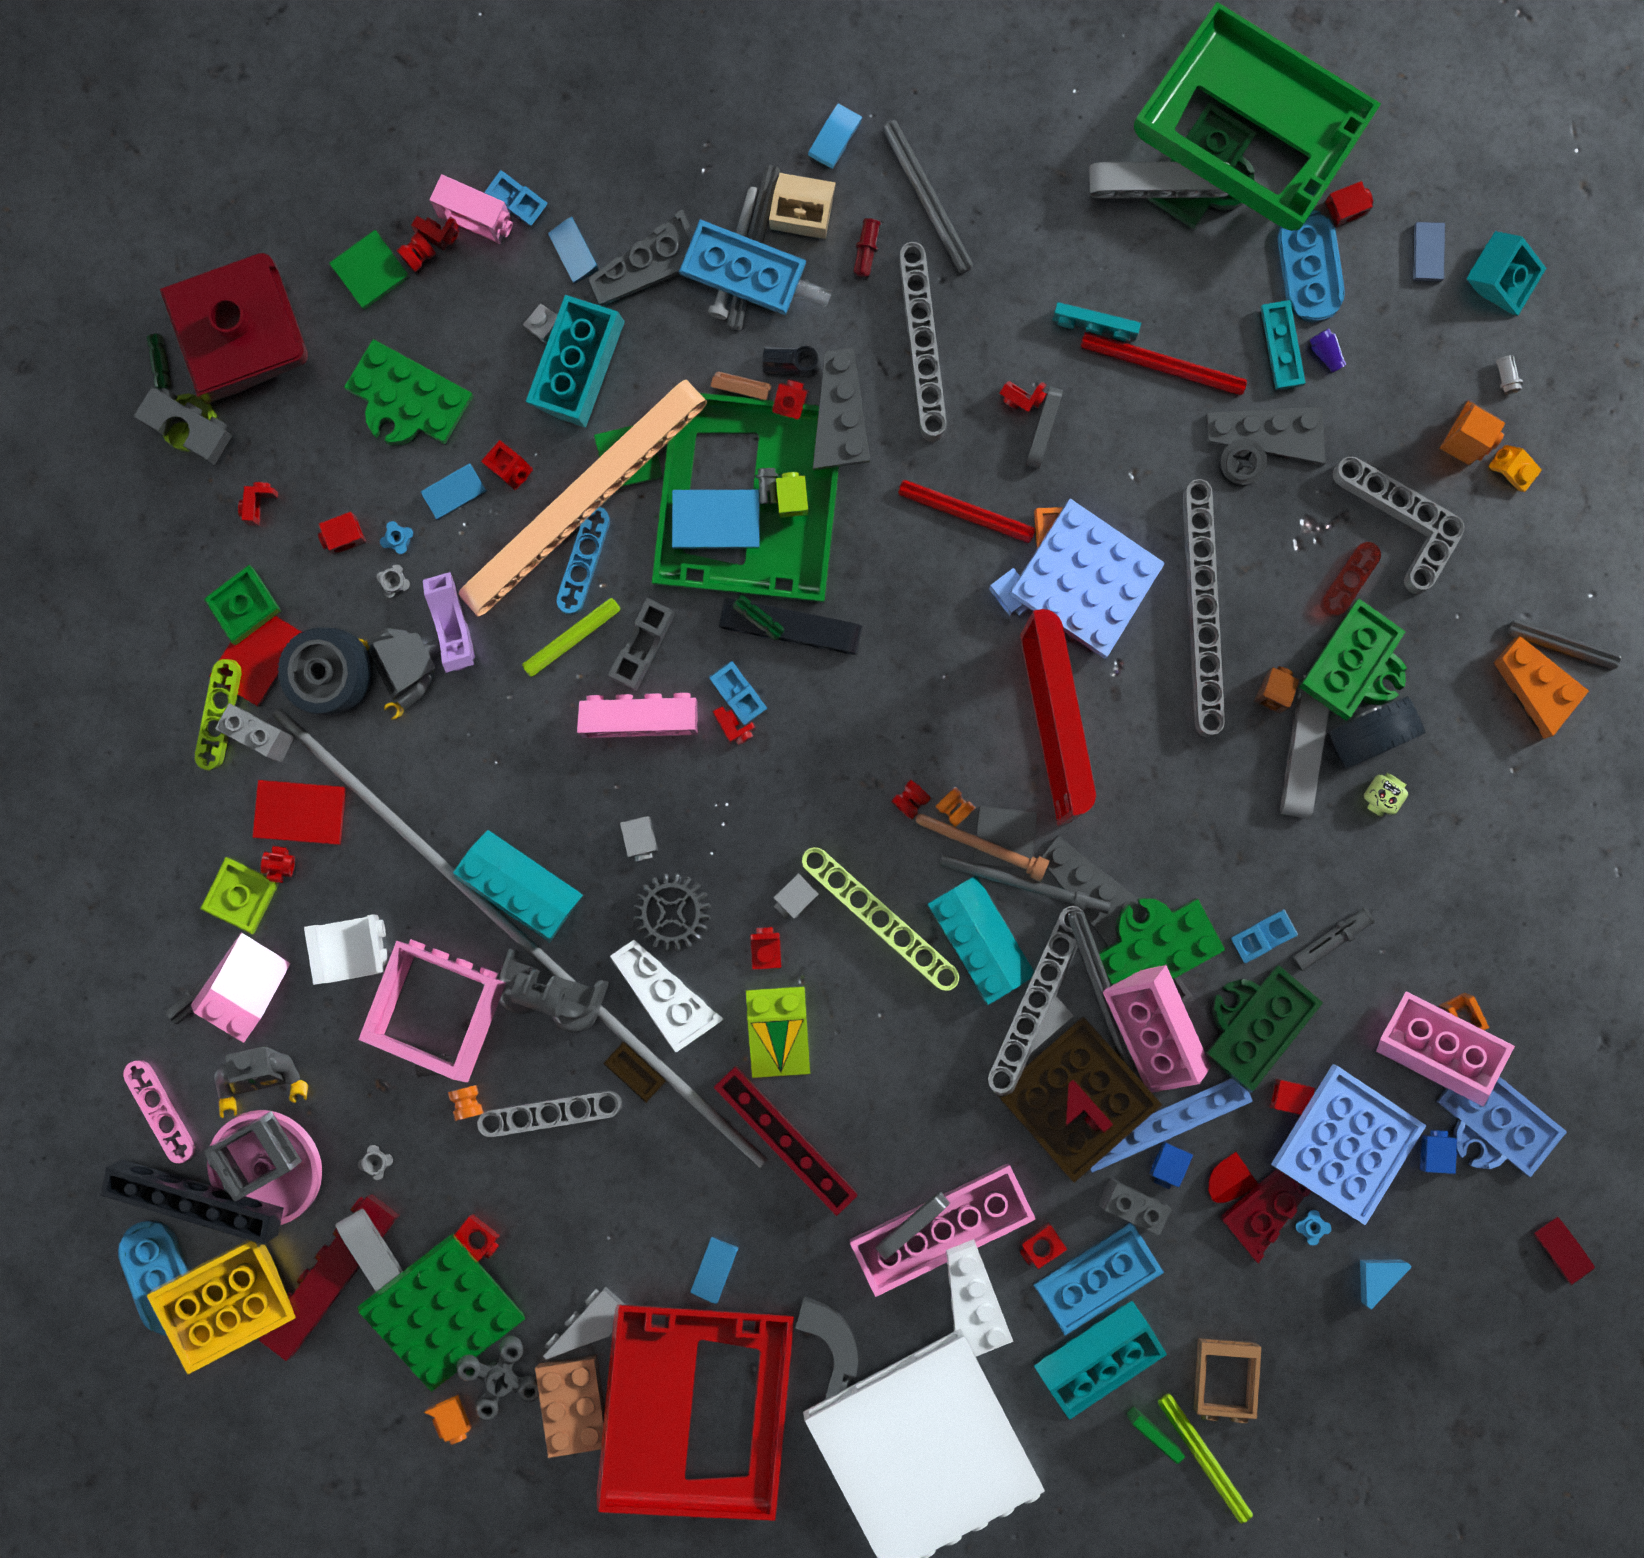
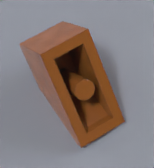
[1253,666,1299,714]

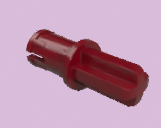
[853,218,881,277]

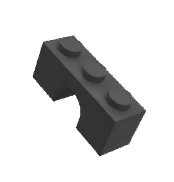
[133,387,232,465]
[608,598,675,692]

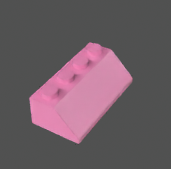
[577,693,698,738]
[1103,965,1211,1093]
[1376,991,1515,1107]

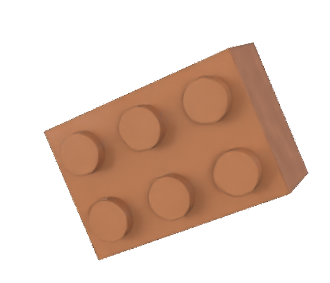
[535,1354,605,1458]

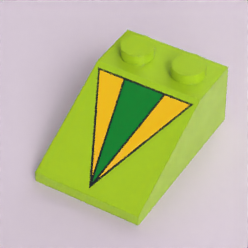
[746,987,810,1078]

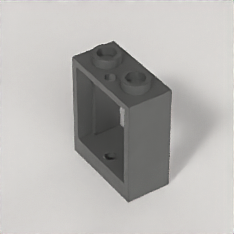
[203,1111,302,1202]
[1098,1178,1172,1236]

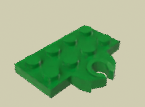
[344,339,474,446]
[1299,598,1407,721]
[1098,898,1225,986]

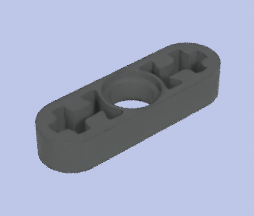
[1026,386,1064,469]
[875,1191,950,1260]

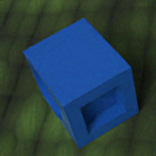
[1419,1130,1457,1174]
[1149,1142,1193,1190]

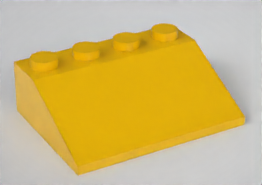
[146,1240,296,1375]

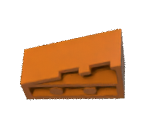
[1494,636,1589,739]

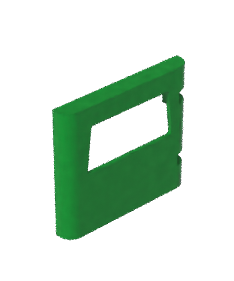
[1134,2,1381,231]
[652,393,839,602]

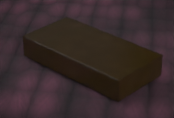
[603,1042,666,1103]

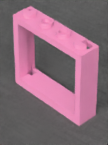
[358,939,506,1082]

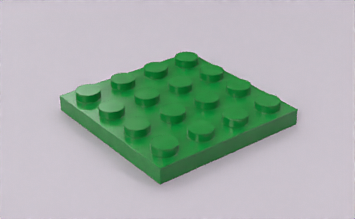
[357,1233,525,1392]

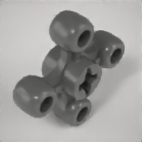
[456,1336,539,1421]

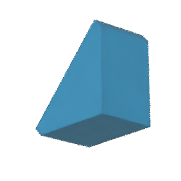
[1360,1259,1412,1310]

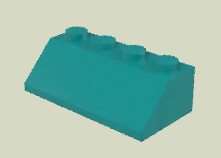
[525,295,625,428]
[453,830,583,943]
[927,876,1034,1005]
[1034,1301,1167,1420]

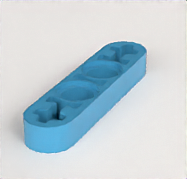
[557,507,610,615]

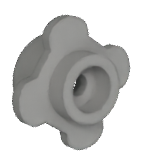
[376,565,410,598]
[358,1145,393,1180]

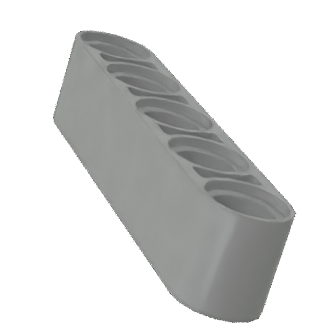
[1089,162,1230,198]
[1280,675,1329,819]
[477,1090,622,1137]
[336,1208,403,1292]

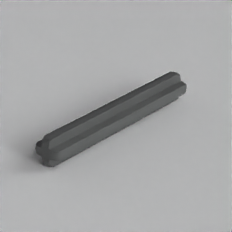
[1508,620,1621,670]

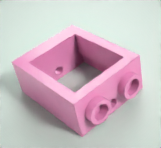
[430,174,513,244]

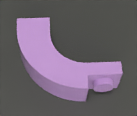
[423,572,475,673]

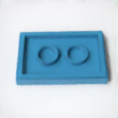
[672,490,759,549]

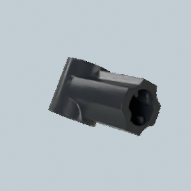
[763,346,821,378]

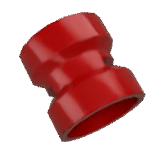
[396,232,437,272]
[891,779,931,820]

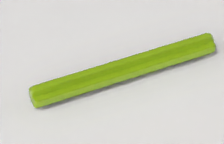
[1158,1393,1253,1524]

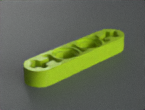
[195,659,242,770]

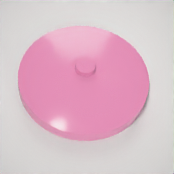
[207,1110,322,1225]

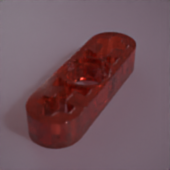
[1321,542,1381,617]

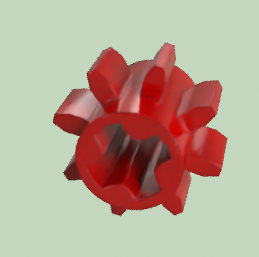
[261,846,295,883]

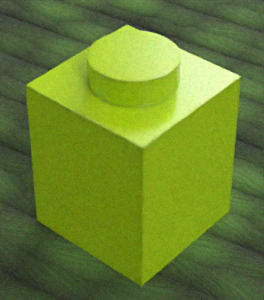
[776,472,808,518]

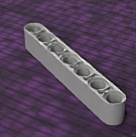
[899,242,947,442]
[988,906,1083,1096]

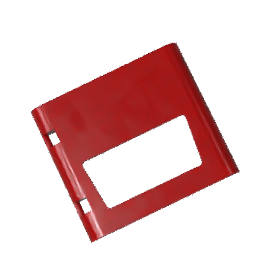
[1020,609,1096,826]
[597,1304,794,1521]

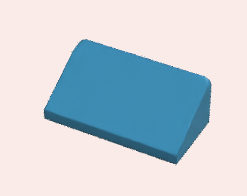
[548,217,599,284]
[421,464,487,520]
[690,1237,739,1305]

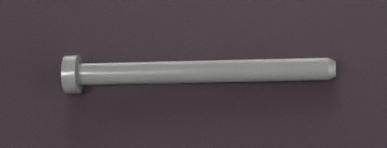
[708,186,759,320]

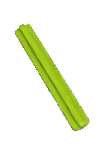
[522,598,620,677]

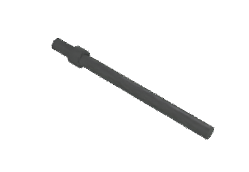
[940,854,1111,914]

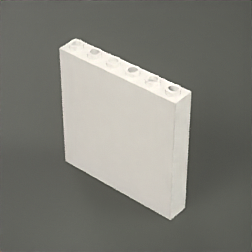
[803,1328,1045,1558]

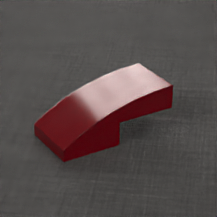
[1534,1217,1595,1286]

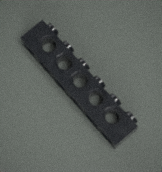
[100,1159,284,1245]

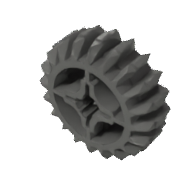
[633,873,711,952]

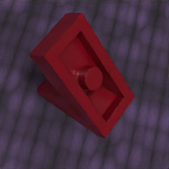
[1066,1080,1113,1133]

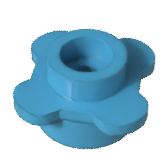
[380,521,413,554]
[1296,1210,1331,1245]

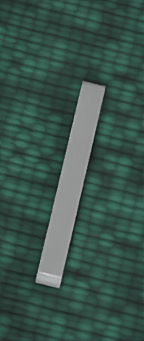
[1182,479,1225,738]

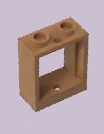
[1193,1338,1261,1423]

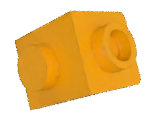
[1489,445,1542,492]

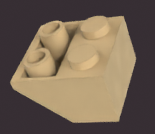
[769,173,836,239]

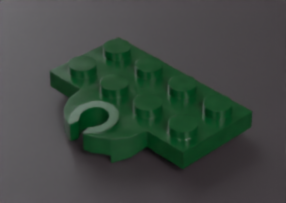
[1146,102,1257,229]
[1205,965,1323,1093]

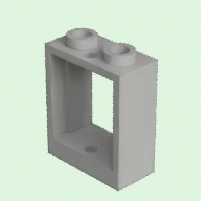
[215,703,295,762]

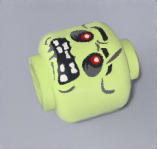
[1364,772,1408,817]

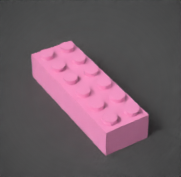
[849,1163,1036,1297]

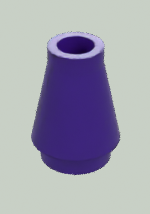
[1309,328,1346,373]

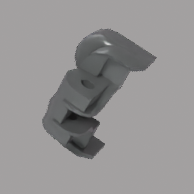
[499,949,609,1033]

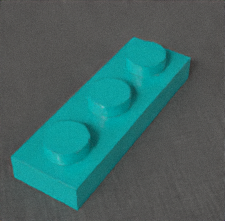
[1260,300,1306,390]
[1052,302,1141,342]

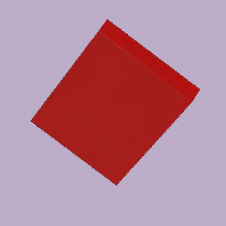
[209,616,301,707]
[252,780,346,845]

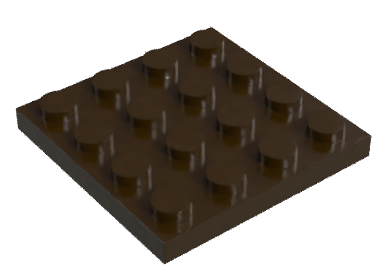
[996,1016,1162,1183]

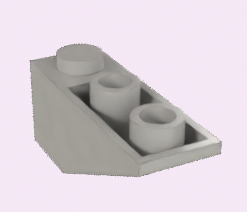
[543,1287,625,1359]

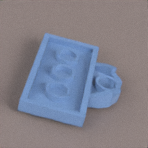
[1436,1076,1567,1177]

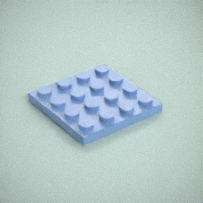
[1009,499,1165,659]
[1271,1064,1426,1225]

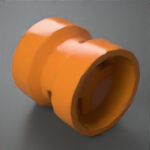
[935,787,976,827]
[448,1085,484,1121]

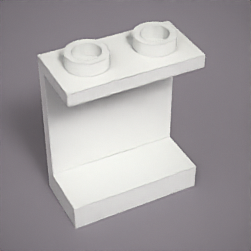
[304,914,390,985]

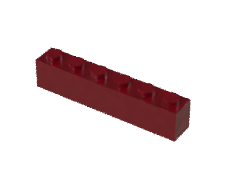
[714,1066,858,1216]
[258,1194,400,1361]

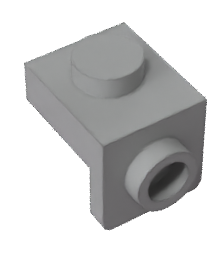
[523,303,557,345]

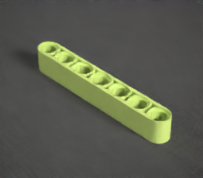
[802,847,959,991]

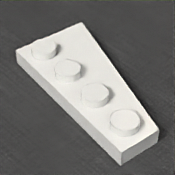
[610,940,724,1053]
[946,1239,1013,1357]

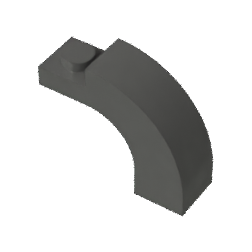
[795,1297,858,1400]

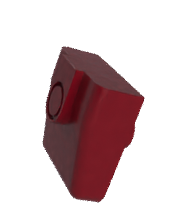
[160,253,308,404]

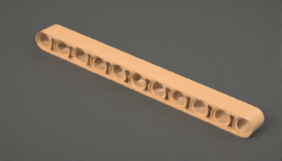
[458,380,707,617]

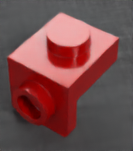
[772,379,810,419]
[999,381,1047,412]
[238,482,278,526]

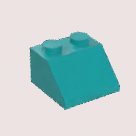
[1466,231,1547,316]

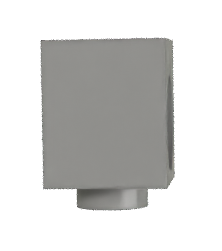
[620,816,658,862]
[773,873,819,919]

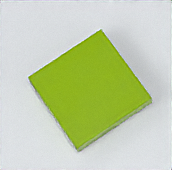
[200,857,279,934]

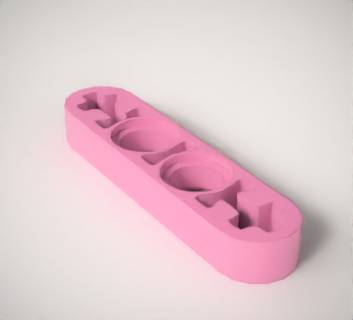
[123,1061,196,1164]

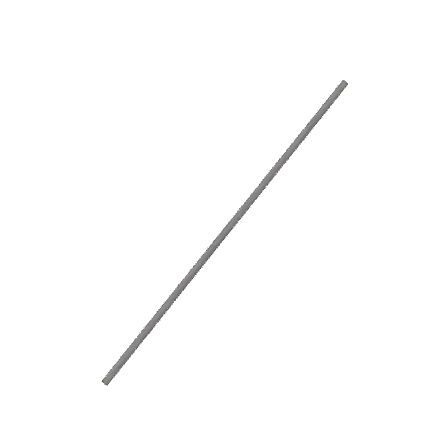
[272,707,767,1168]

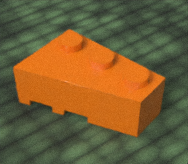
[1440,400,1505,465]

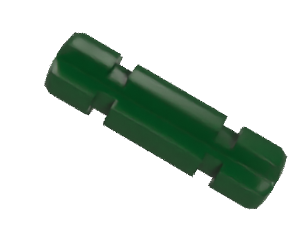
[147,333,171,390]
[733,595,784,640]

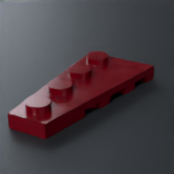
[1220,1169,1311,1264]

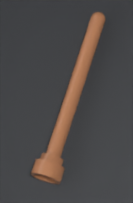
[916,814,1050,882]

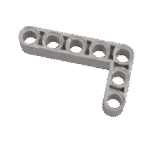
[1333,456,1465,594]

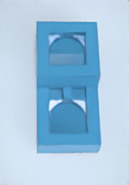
[808,103,863,169]
[484,170,548,227]
[708,660,767,725]
[1231,909,1298,964]

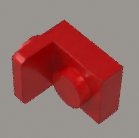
[411,216,459,251]
[481,440,533,490]
[713,706,756,745]
[750,927,782,969]

